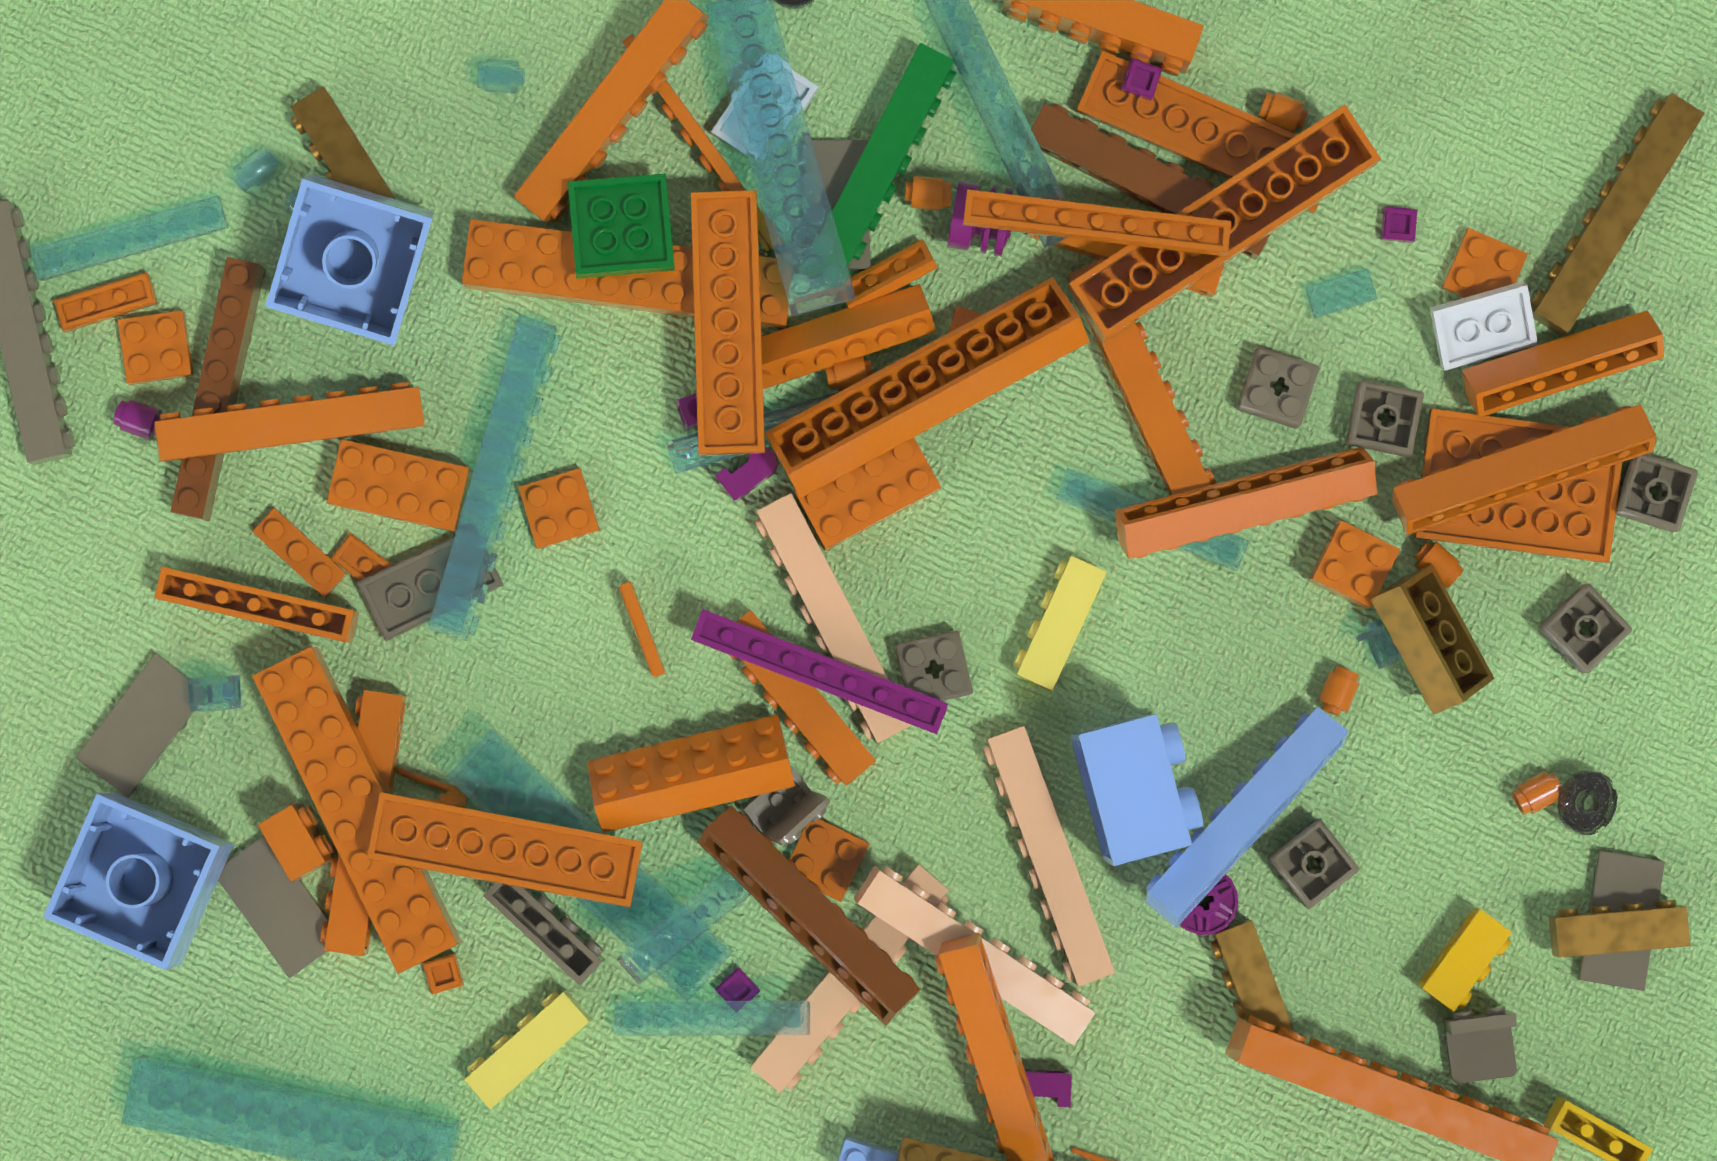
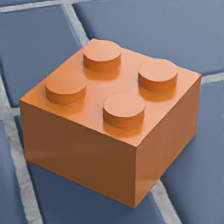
[1307,520,1400,609]
[258,803,335,882]

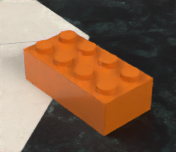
[795,437,941,551]
[327,439,473,534]

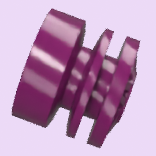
[947,180,1014,257]
[1179,874,1238,935]

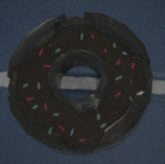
[1557,770,1618,835]

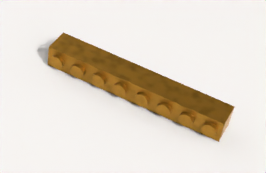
[1531,93,1705,336]

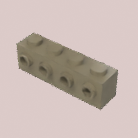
[483,883,605,986]

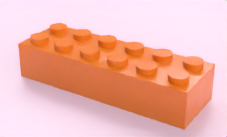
[1002,0,1204,76]
[587,714,795,833]

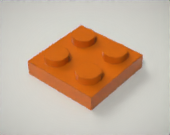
[1441,228,1528,298]
[118,310,194,385]
[518,468,600,549]
[790,819,870,902]

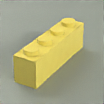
[1013,555,1107,691]
[464,990,591,1109]

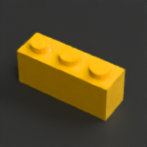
[1417,907,1512,1012]
[1542,1096,1653,1161]

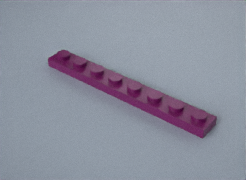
[691,609,949,734]

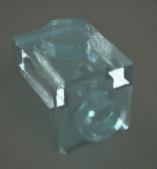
[1355,619,1403,669]

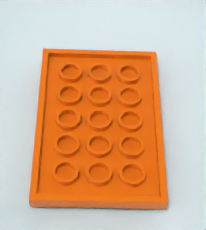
[1413,409,1622,563]

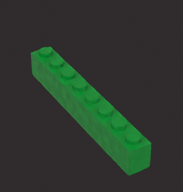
[800,43,957,294]

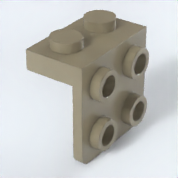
[740,766,830,845]
[1443,1006,1517,1083]

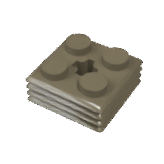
[1237,347,1319,429]
[1346,380,1424,457]
[1616,454,1698,533]
[1538,583,1632,673]
[896,631,973,701]
[1267,818,1359,909]

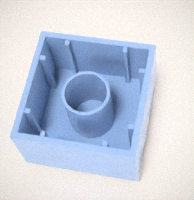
[265,173,434,346]
[1070,714,1204,866]
[43,792,234,970]

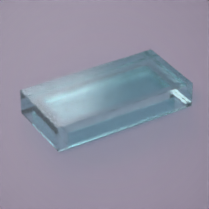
[1305,268,1378,319]

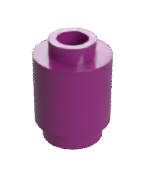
[113,400,162,441]

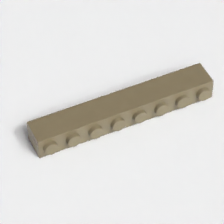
[0,200,75,465]

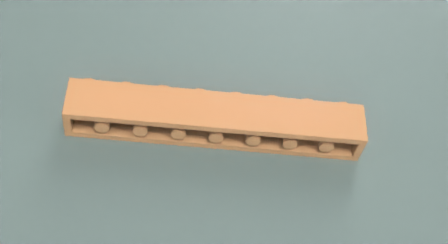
[754,493,912,743]
[983,726,1115,987]
[750,864,949,1093]
[853,866,1095,1046]

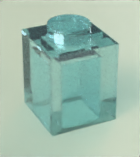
[188,675,241,712]

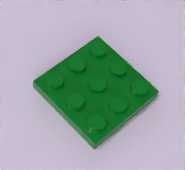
[568,173,675,279]

